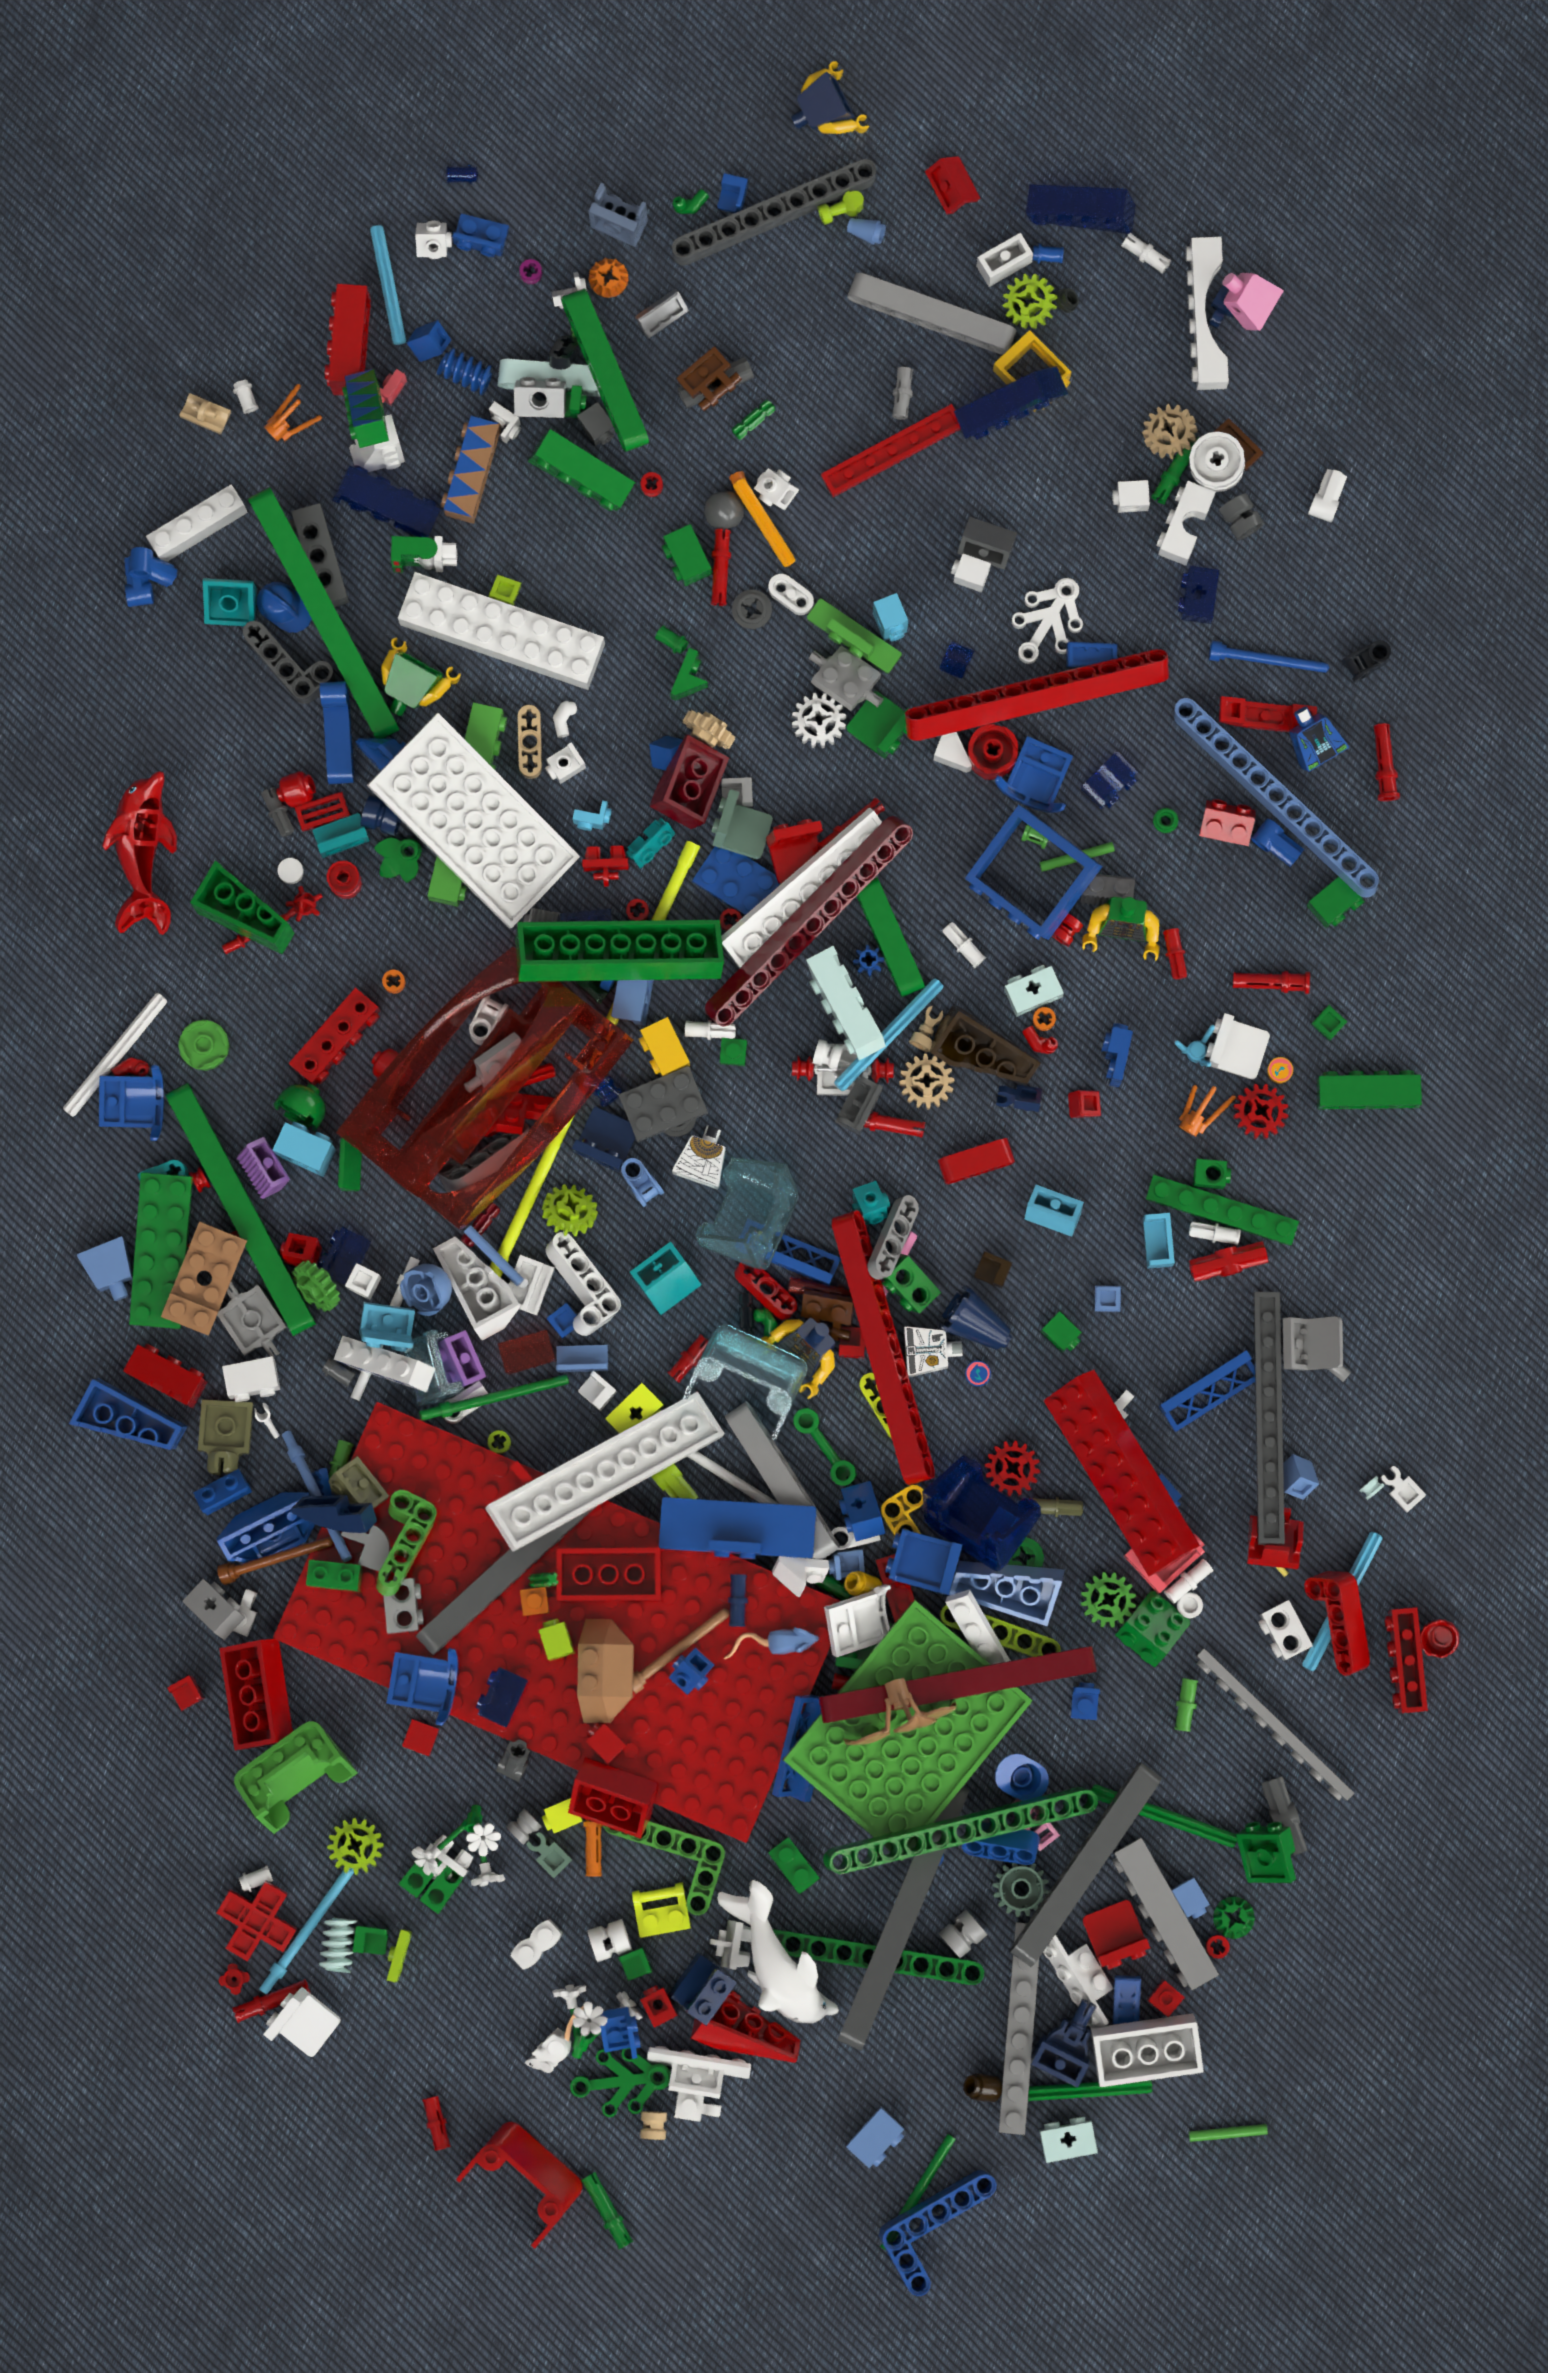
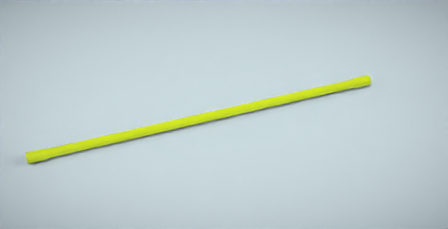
[489,841,700,1278]

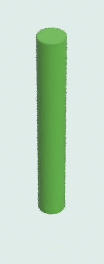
[1039,842,1115,872]
[1189,2124,1268,2142]

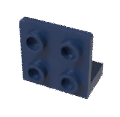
[572,1107,636,1173]

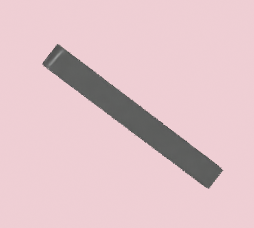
[672,159,876,266]
[416,1506,597,1655]
[1009,1762,1162,1967]

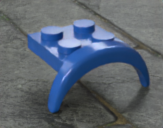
[995,736,1073,813]
[99,1065,164,1141]
[386,1648,459,1726]

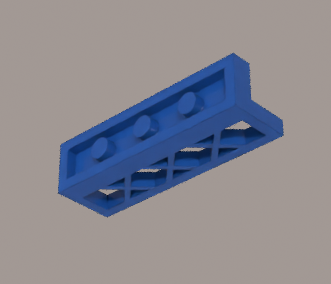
[735,1219,841,1287]
[1159,1350,1255,1432]
[772,1695,821,1802]

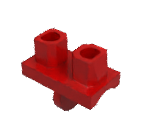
[582,845,629,887]

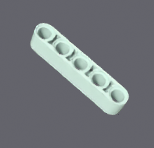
[498,359,621,397]

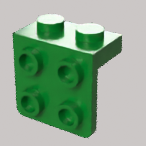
[847,691,909,759]
[1115,1591,1190,1668]

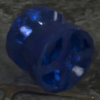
[591,1076,623,1108]

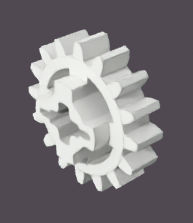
[792,693,846,748]

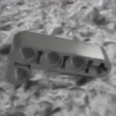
[243,621,335,704]
[436,1123,538,1200]

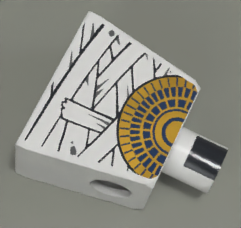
[672,1126,726,1190]

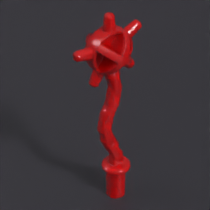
[222,886,323,954]

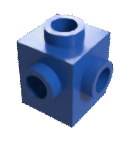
[669,1648,714,1695]

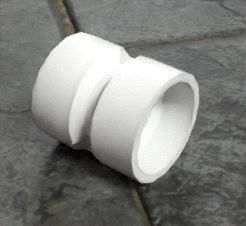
[587,1919,632,1962]

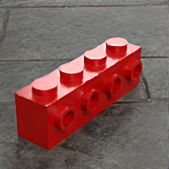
[289,987,380,1086]
[1385,1608,1428,1714]

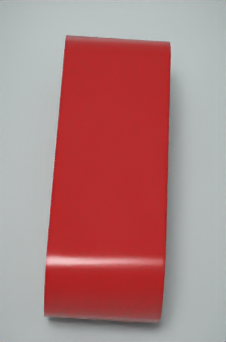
[937,1138,1015,1185]

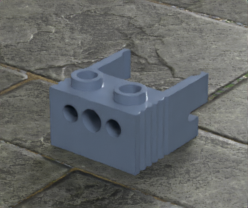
[588,183,648,247]

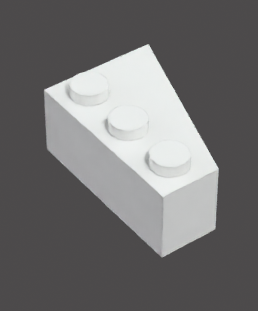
[349,414,405,476]

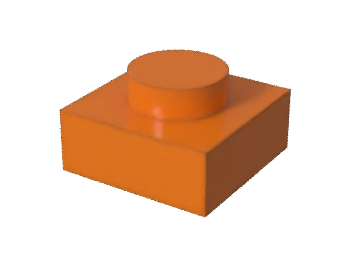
[520,1587,549,1616]

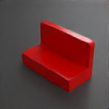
[925,156,980,214]
[510,1461,533,1492]

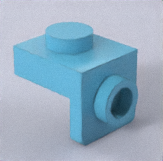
[573,800,612,831]

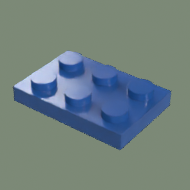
[692,846,780,916]

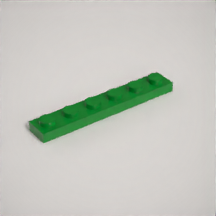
[1145,1175,1299,1246]

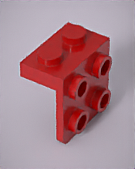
[766,819,823,885]
[1083,1900,1150,1970]

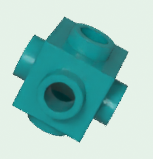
[852,1181,890,1225]

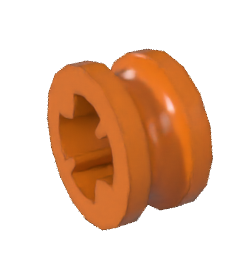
[382,969,406,994]
[1033,1007,1056,1031]

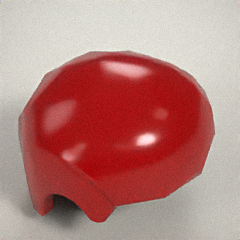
[1420,1619,1459,1658]

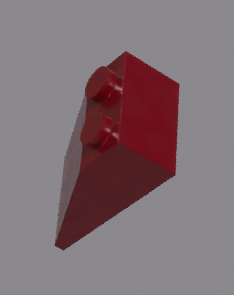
[649,735,729,829]

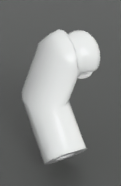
[553,701,577,738]

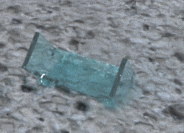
[682,1324,808,1441]

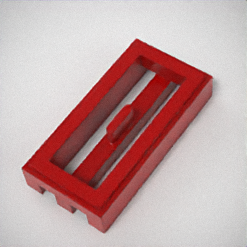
[294,792,350,832]

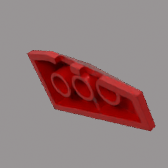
[691,1990,801,2063]

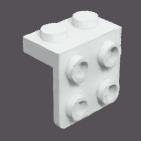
[1205,1013,1270,1080]
[264,1987,340,2057]

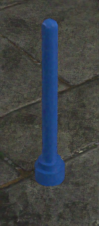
[1209,640,1329,673]

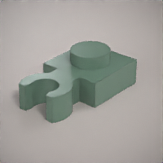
[526,1832,572,1878]

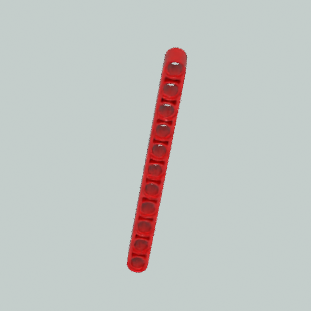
[905,649,1169,741]
[832,1210,935,1485]

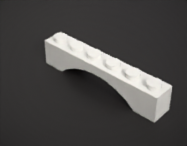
[1186,237,1229,390]

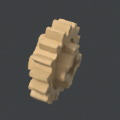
[1142,404,1198,459]
[683,710,735,749]
[899,1054,954,1110]

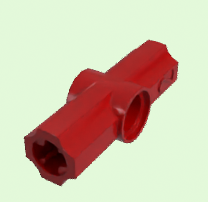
[1188,1241,1268,1282]

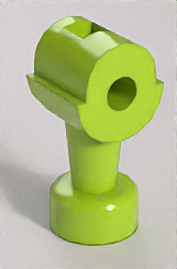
[817,191,864,225]

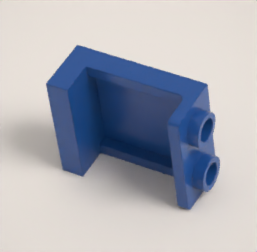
[885,1528,962,1596]

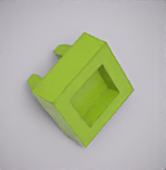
[489,575,521,605]

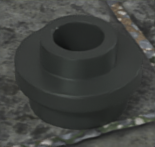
[1056,288,1079,313]

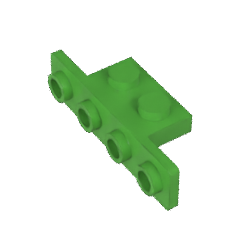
[807,599,902,674]

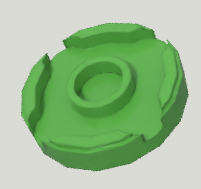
[178,1020,230,1071]

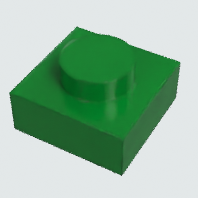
[720,1038,747,1066]

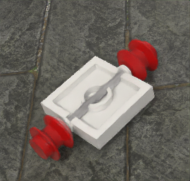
[792,1044,894,1096]

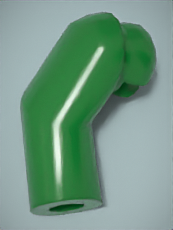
[753,1307,777,1344]

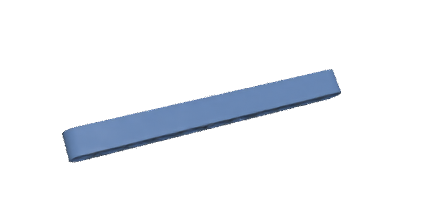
[1174,698,1379,898]

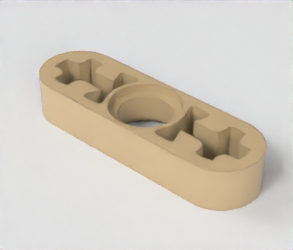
[518,705,542,779]

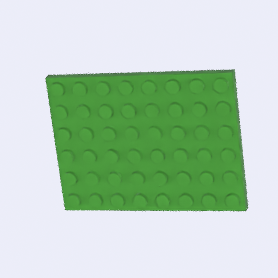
[782,1600,1033,1861]

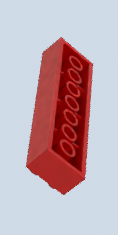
[1043,1370,1200,1577]

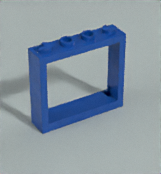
[965,805,1103,940]

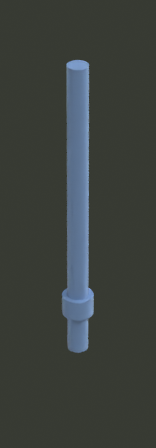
[282,1431,352,1562]

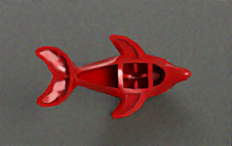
[102,771,177,935]

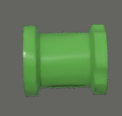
[1021,824,1053,849]

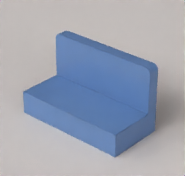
[611,980,654,1026]
[556,1345,608,1373]

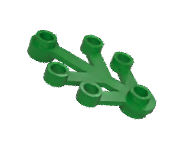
[570,2048,671,2117]

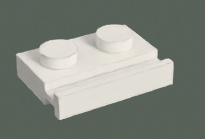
[509,1255,555,1316]

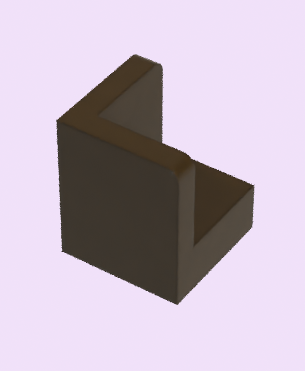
[974,1251,1012,1289]

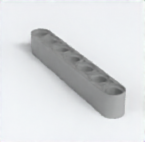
[847,273,1016,355]
[725,1401,840,1560]

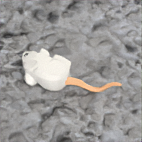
[525,2005,584,2073]

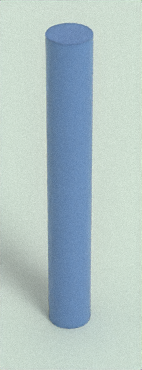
[464,1225,524,1286]

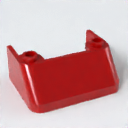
[456,2121,583,2249]

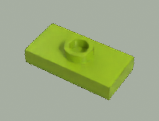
[387,1929,412,1983]

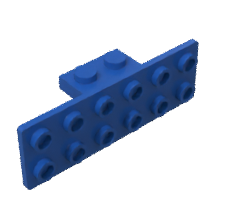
[659,1497,816,1559]

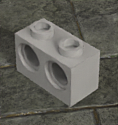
[383,1578,424,1634]

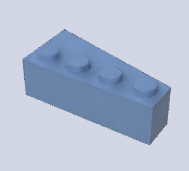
[949,1561,1065,1626]

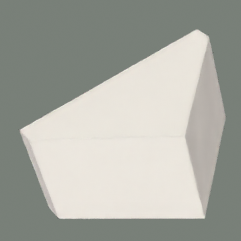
[933,732,972,773]

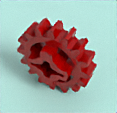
[1233,1084,1288,1139]
[985,1441,1040,1497]

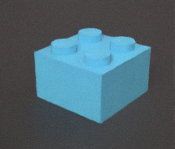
[273,1121,336,1177]

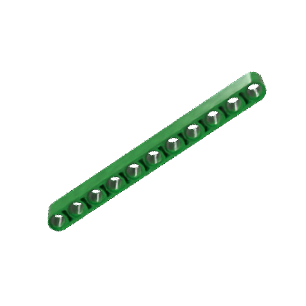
[248,487,400,739]
[165,1083,316,1336]
[823,1787,1098,1874]

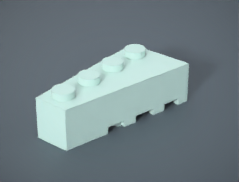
[806,946,886,1060]

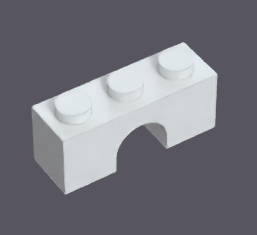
[1156,481,1216,566]

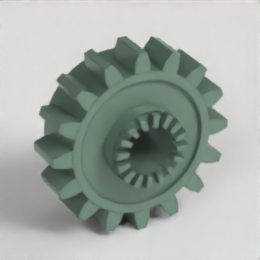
[992,1863,1049,1917]

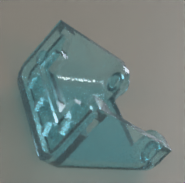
[696,1157,798,1270]

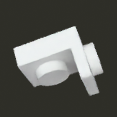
[489,401,521,444]

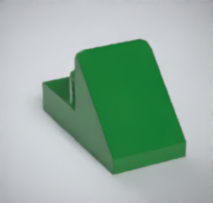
[670,648,708,701]

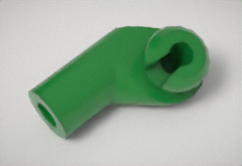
[672,189,709,214]

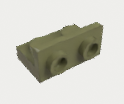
[328,1456,389,1508]

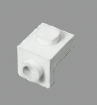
[552,272,587,309]

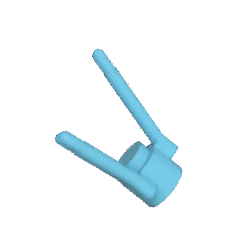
[1175,1025,1215,1067]

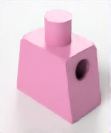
[1223,273,1283,331]

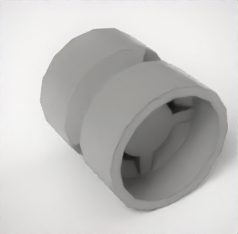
[939,1909,987,1959]

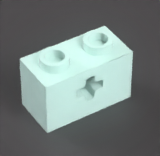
[1004,965,1064,1017]
[1039,2117,1098,2163]

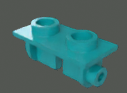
[625,818,676,869]

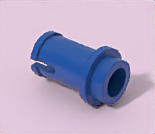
[1032,244,1063,264]

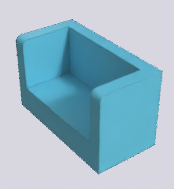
[1143,1213,1175,1269]

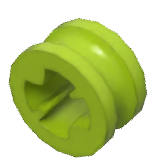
[487,1430,511,1454]

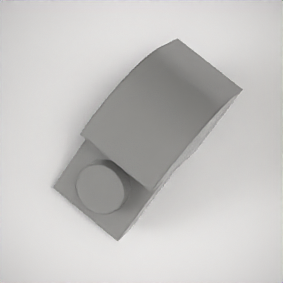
[341,1525,391,1571]

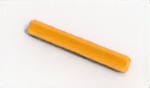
[733,478,796,567]

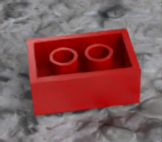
[568,1757,658,1839]

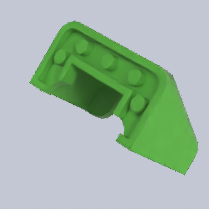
[234,1721,358,1834]

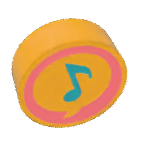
[1267,1057,1293,1084]

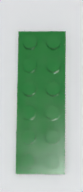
[129,1172,193,1329]

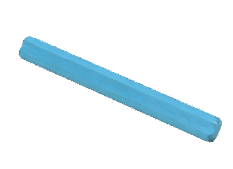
[370,225,406,345]

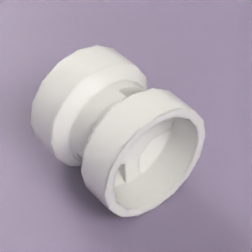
[812,1039,844,1070]

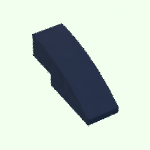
[291,1495,377,1533]

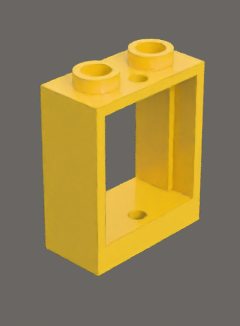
[993,330,1071,412]

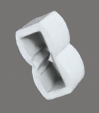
[511,1920,562,1969]

